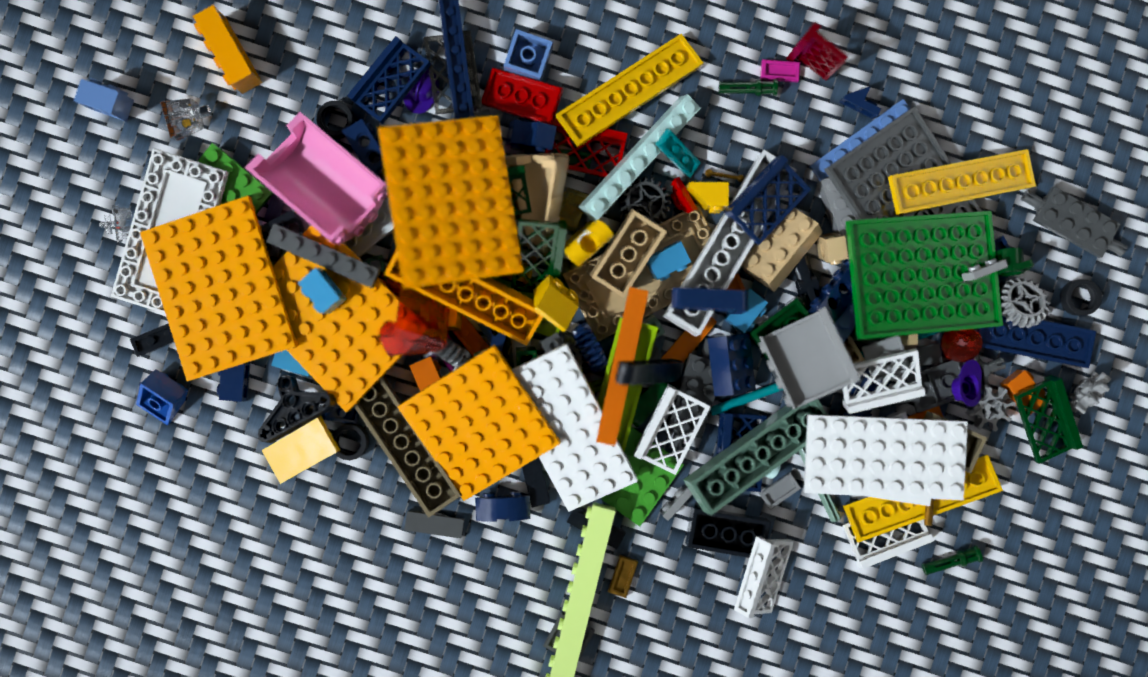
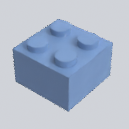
[504,29,553,82]
[74,78,134,122]

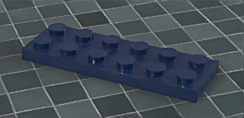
[974,316,1096,368]

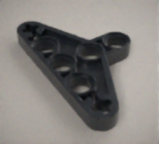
[258,374,336,443]

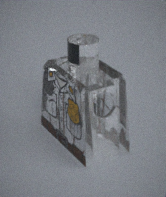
[160,98,212,141]

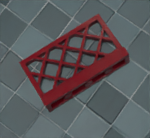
[786,22,849,81]

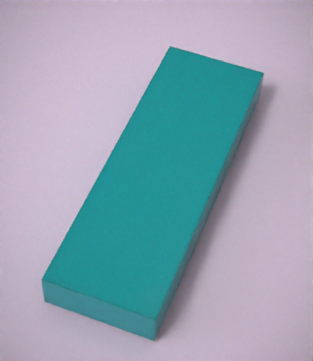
[655,129,701,178]

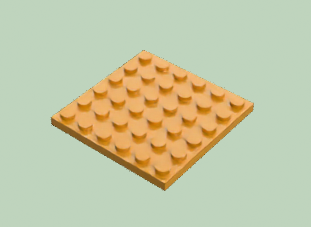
[398,345,561,501]

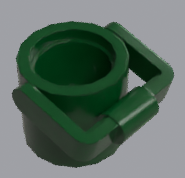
[996,248,1034,277]

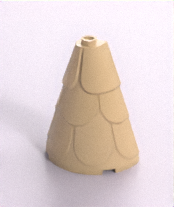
[505,153,569,255]

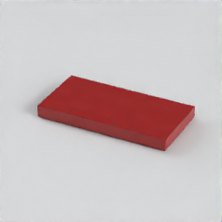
[480,68,564,125]

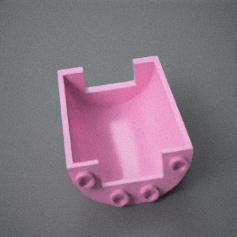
[245,112,388,245]

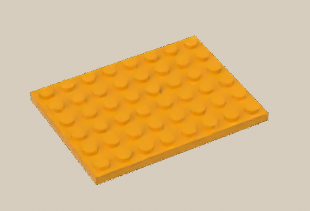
[378,115,524,289]
[140,196,298,381]
[273,225,428,412]

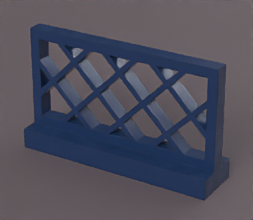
[347,36,432,124]
[724,155,811,245]
[716,412,767,492]

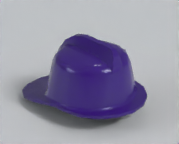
[403,69,439,114]
[951,359,982,407]

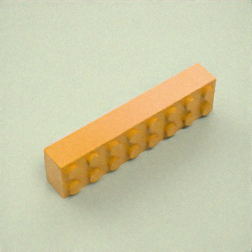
[384,250,543,346]

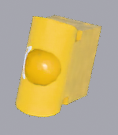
[564,220,613,267]

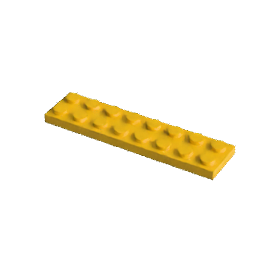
[556,34,704,147]
[888,149,1036,215]
[843,454,1003,542]

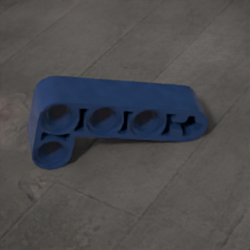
[671,287,749,314]

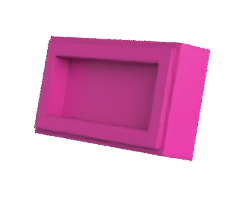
[760,59,800,83]

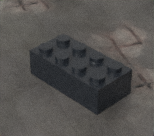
[685,506,771,558]

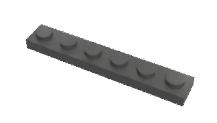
[267,224,381,288]

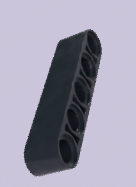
[615,359,684,385]

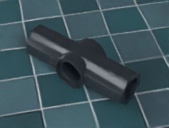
[793,255,820,311]

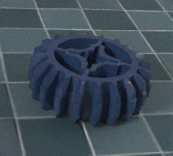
[571,323,608,374]

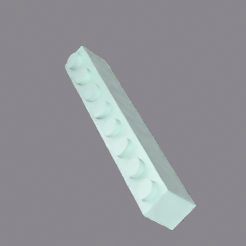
[578,94,701,220]

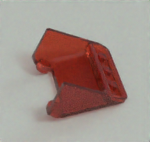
[378,276,450,356]

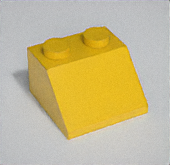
[686,182,729,214]
[534,275,579,332]

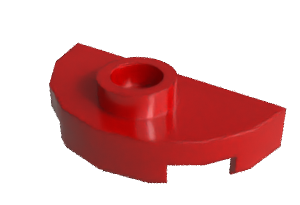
[671,177,697,213]

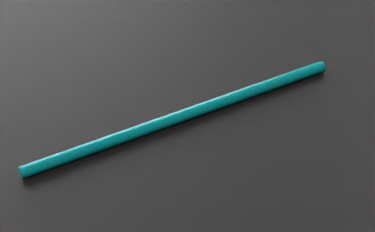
[710,332,940,416]

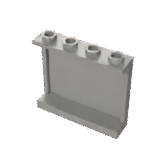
[758,307,860,410]

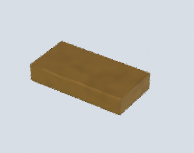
[608,555,638,598]

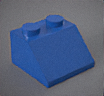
[136,369,188,425]

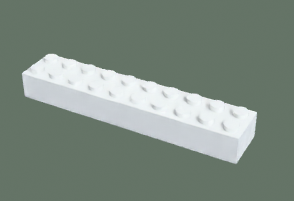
[663,150,797,337]

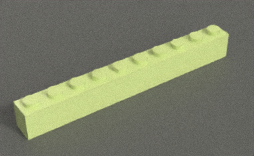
[546,502,615,677]

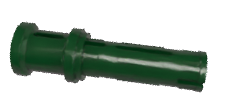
[719,79,778,96]
[921,545,983,575]

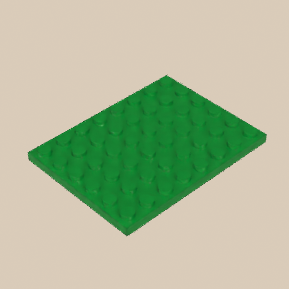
[846,211,1003,340]

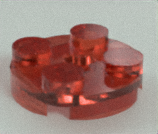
[941,329,982,362]

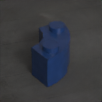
[505,119,557,153]
[475,492,531,522]

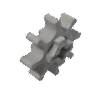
[1069,372,1111,414]
[965,384,1016,431]

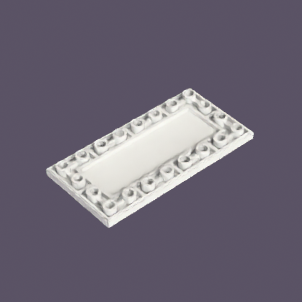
[111,148,229,314]

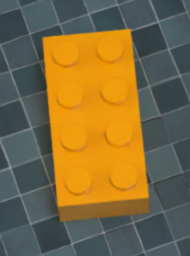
[193,5,263,94]

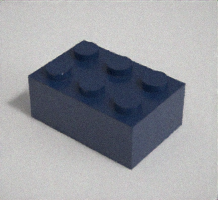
[707,333,756,396]

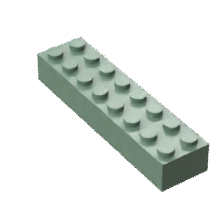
[683,399,827,515]

